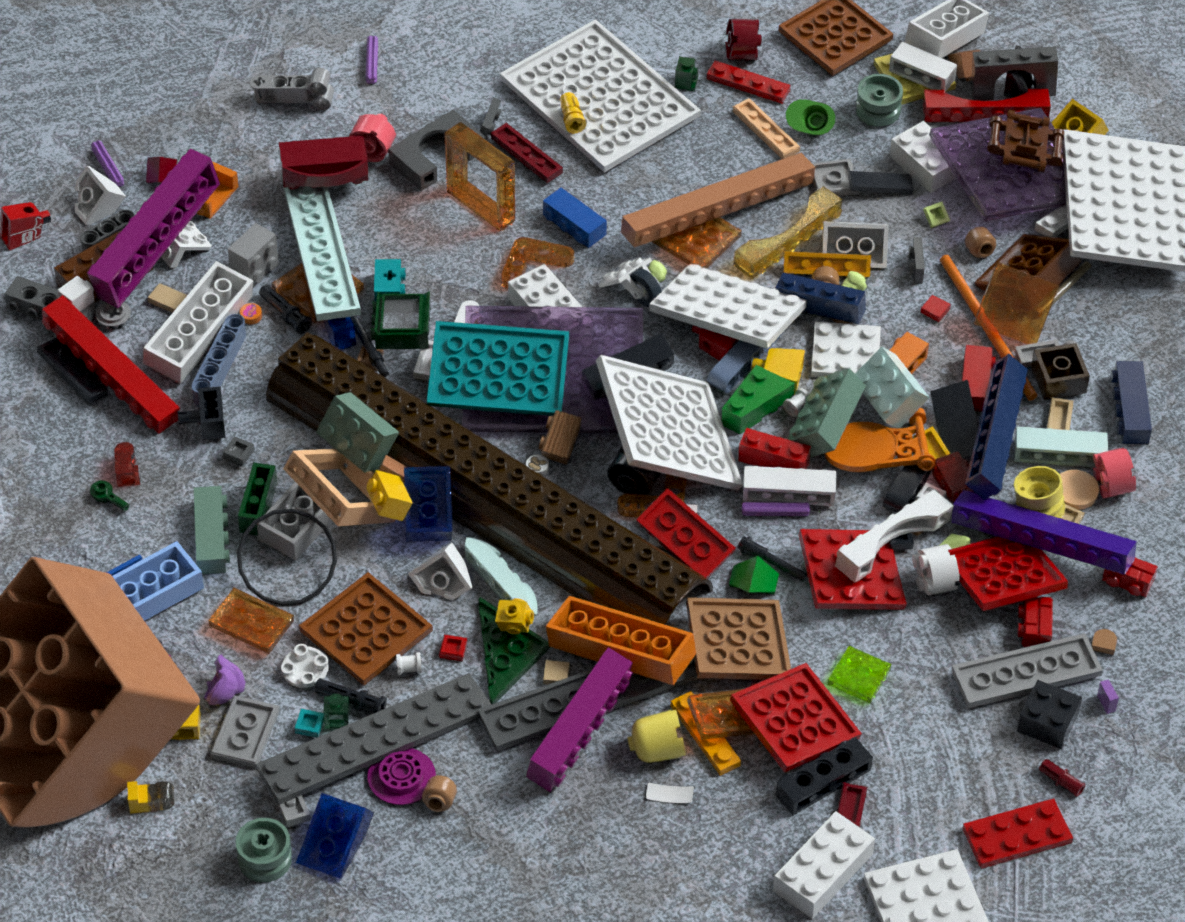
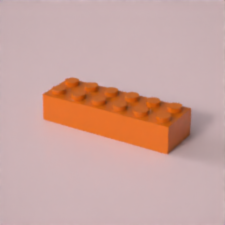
[546,596,696,685]

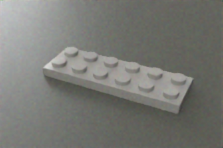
[951,633,1103,708]

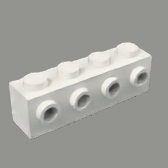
[743,466,836,506]

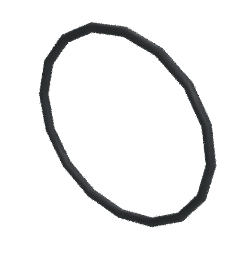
[237,508,337,606]

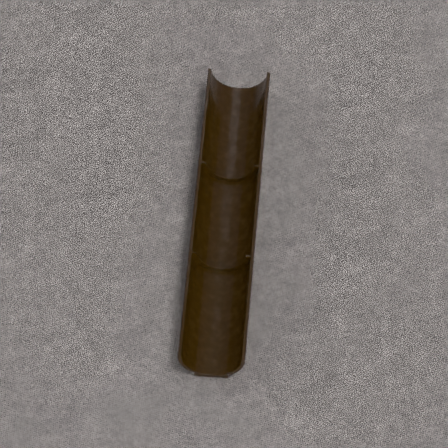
[266,332,713,625]

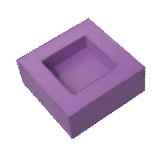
[1097,679,1119,714]

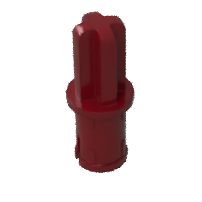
[1039,759,1086,797]

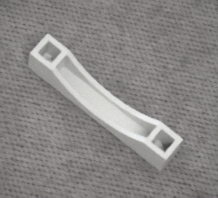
[835,490,954,583]

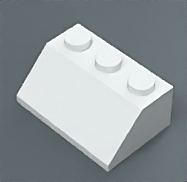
[822,221,889,268]

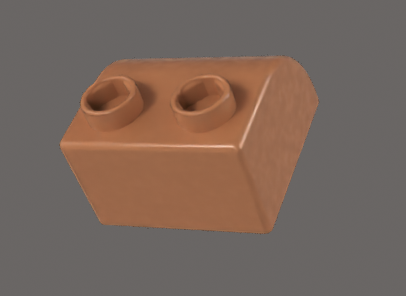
[0,557,200,827]

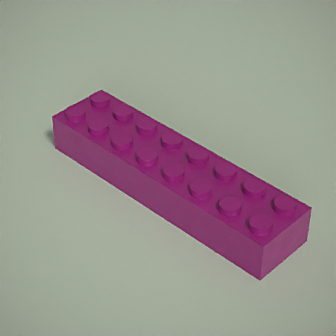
[87,148,220,308]

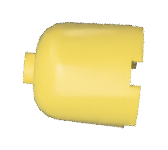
[627,710,686,763]

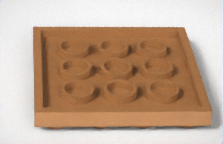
[686,597,791,680]

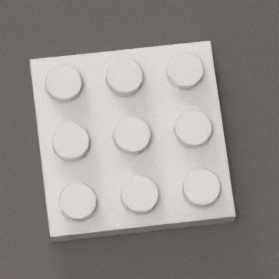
[811,321,881,377]

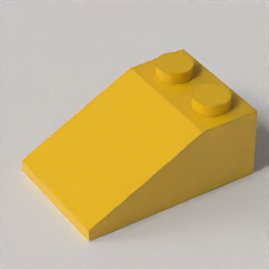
[1047,98,1109,168]

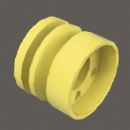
[1014,466,1065,519]

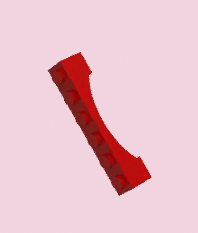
[922,89,1051,122]

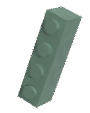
[194,486,230,575]

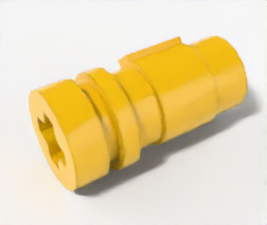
[560,92,586,134]

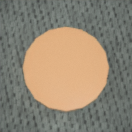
[1060,470,1099,510]

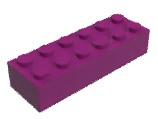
[526,647,633,793]

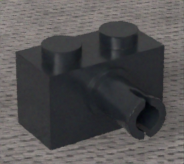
[177,386,226,440]

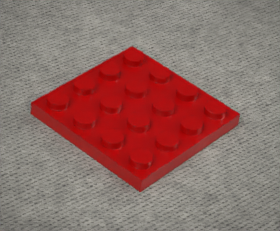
[798,529,907,610]
[948,537,1068,611]
[729,663,862,773]

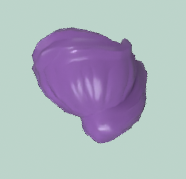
[204,655,246,705]

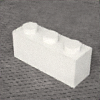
[889,42,957,92]

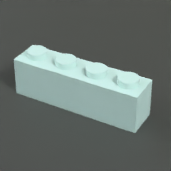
[1014,427,1108,467]

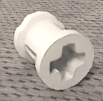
[783,388,809,417]
[396,652,422,675]

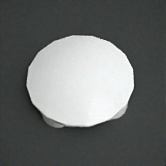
[281,644,328,688]

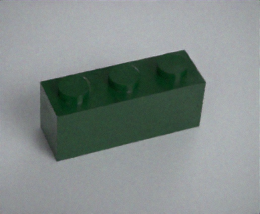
[238,462,277,535]

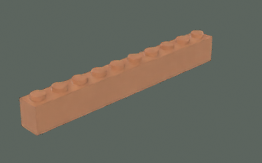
[621,153,815,248]

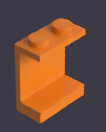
[197,161,239,219]

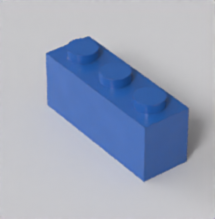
[543,187,607,248]

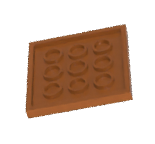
[778,0,894,76]
[299,572,433,686]

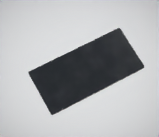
[930,380,978,461]

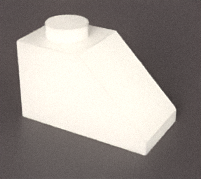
[75,166,126,225]
[408,543,472,600]

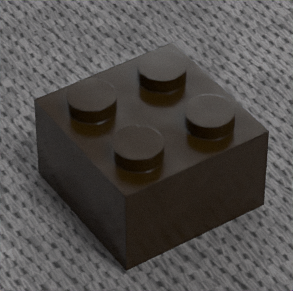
[1031,343,1090,400]

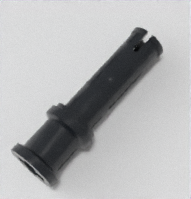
[259,284,312,334]
[314,678,387,713]

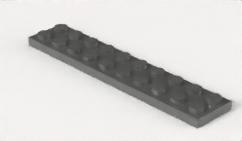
[478,658,701,752]
[256,673,491,805]

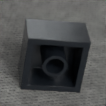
[1017,680,1082,749]

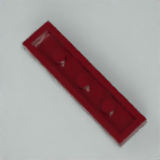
[491,122,563,183]

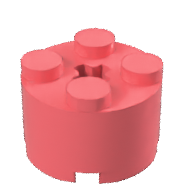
[349,114,396,162]
[1093,448,1136,498]

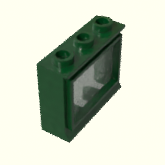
[371,292,431,350]

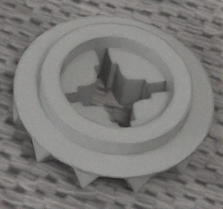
[96,302,131,329]

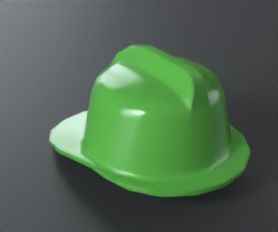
[786,99,836,135]

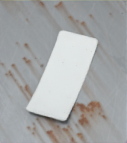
[646,783,694,803]

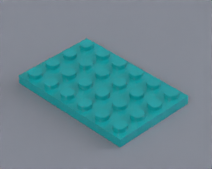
[427,321,569,416]

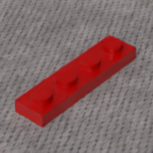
[707,60,791,104]

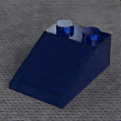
[404,466,452,542]
[296,793,374,879]

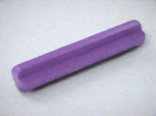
[366,36,378,84]
[91,140,124,187]
[742,502,810,516]

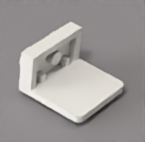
[161,221,212,268]

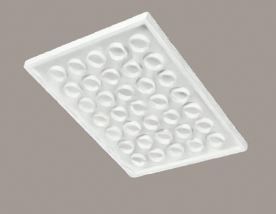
[500,19,701,173]
[1062,129,1185,272]

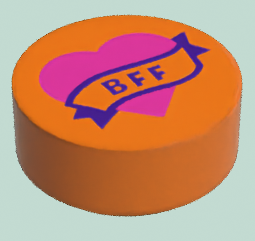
[240,303,262,325]

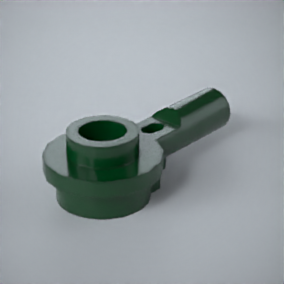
[90,480,130,512]

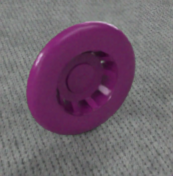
[368,748,436,805]

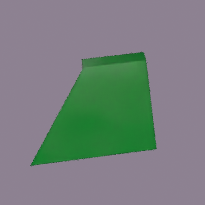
[729,556,779,595]

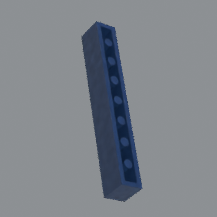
[965,354,1028,500]

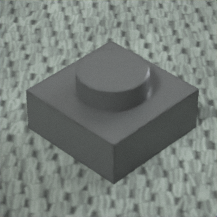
[223,436,255,465]

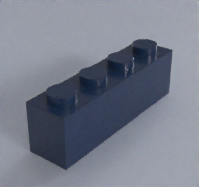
[775,273,866,325]
[1110,361,1152,444]

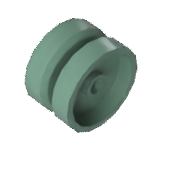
[855,74,903,127]
[236,818,292,882]

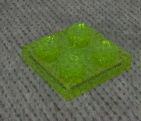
[828,646,892,704]

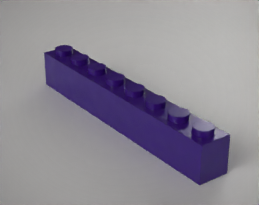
[951,490,1137,575]

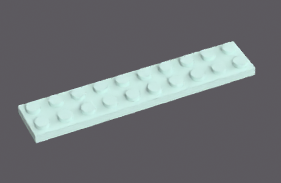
[283,186,361,321]

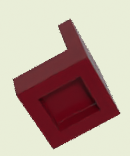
[146,157,177,183]

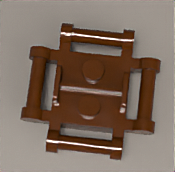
[987,110,1065,173]

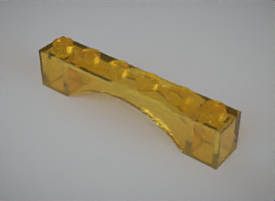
[734,186,842,279]

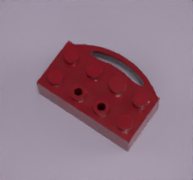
[279,135,369,190]

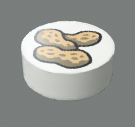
[526,455,549,476]

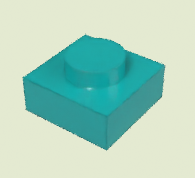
[295,709,325,738]

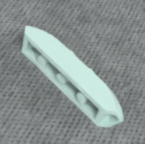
[465,537,537,617]

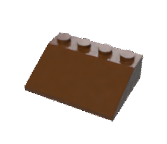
[974,234,1082,311]

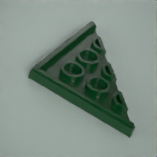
[478,597,551,705]

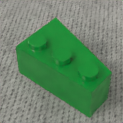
[721,365,795,434]

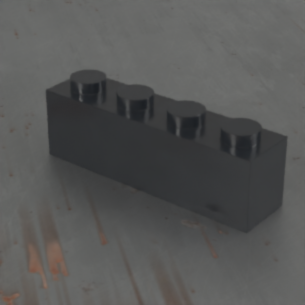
[582,333,674,401]

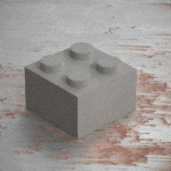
[228,223,279,287]

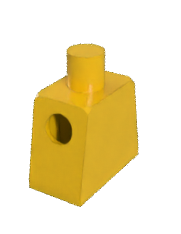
[751,348,805,395]

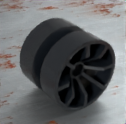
[607,446,661,498]

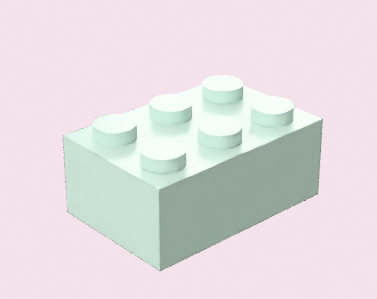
[855,346,930,428]

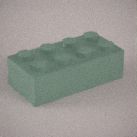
[788,368,866,458]

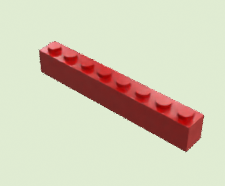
[42,295,180,434]

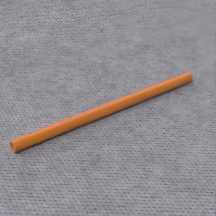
[940,255,1038,401]

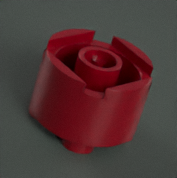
[725,18,762,60]

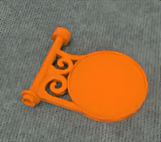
[824,408,936,472]

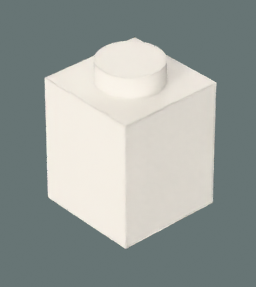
[57,276,94,312]

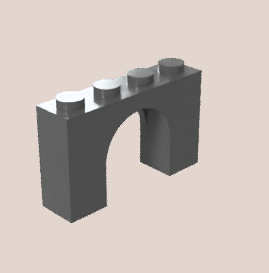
[971,46,1058,101]
[388,110,486,191]

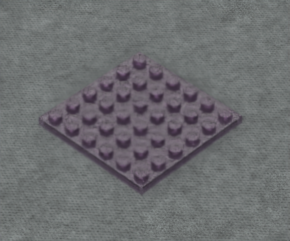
[929,108,1067,222]

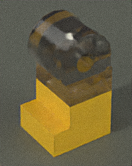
[127,781,175,814]

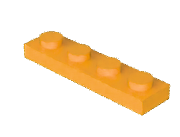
[783,251,871,277]
[670,691,741,776]

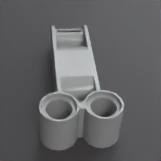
[250,68,334,111]

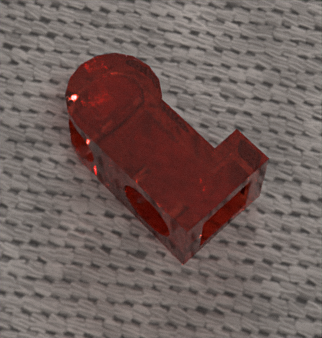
[114,442,140,487]

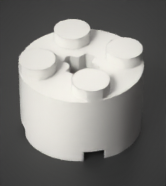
[912,544,959,595]

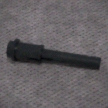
[738,536,807,581]

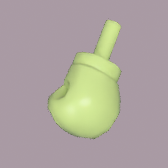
[647,260,667,283]
[841,271,867,291]

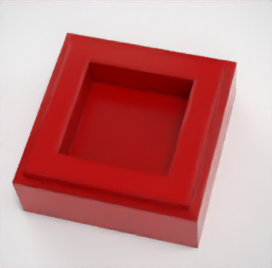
[920,295,951,322]
[439,634,468,662]

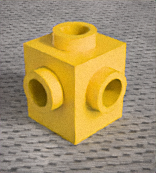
[495,598,534,634]

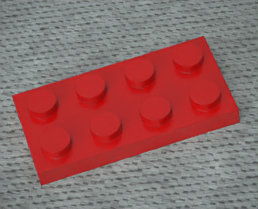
[636,488,736,579]
[962,798,1073,869]

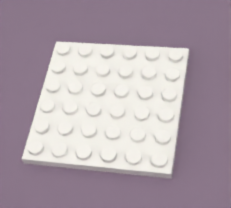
[596,355,743,491]

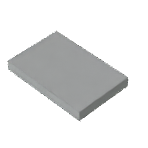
[210,695,280,768]

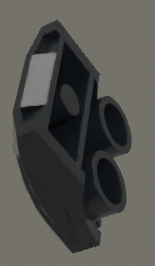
[1004,45,1033,98]

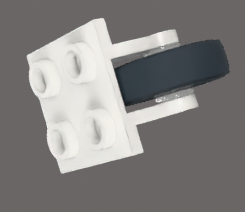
[598,257,662,307]

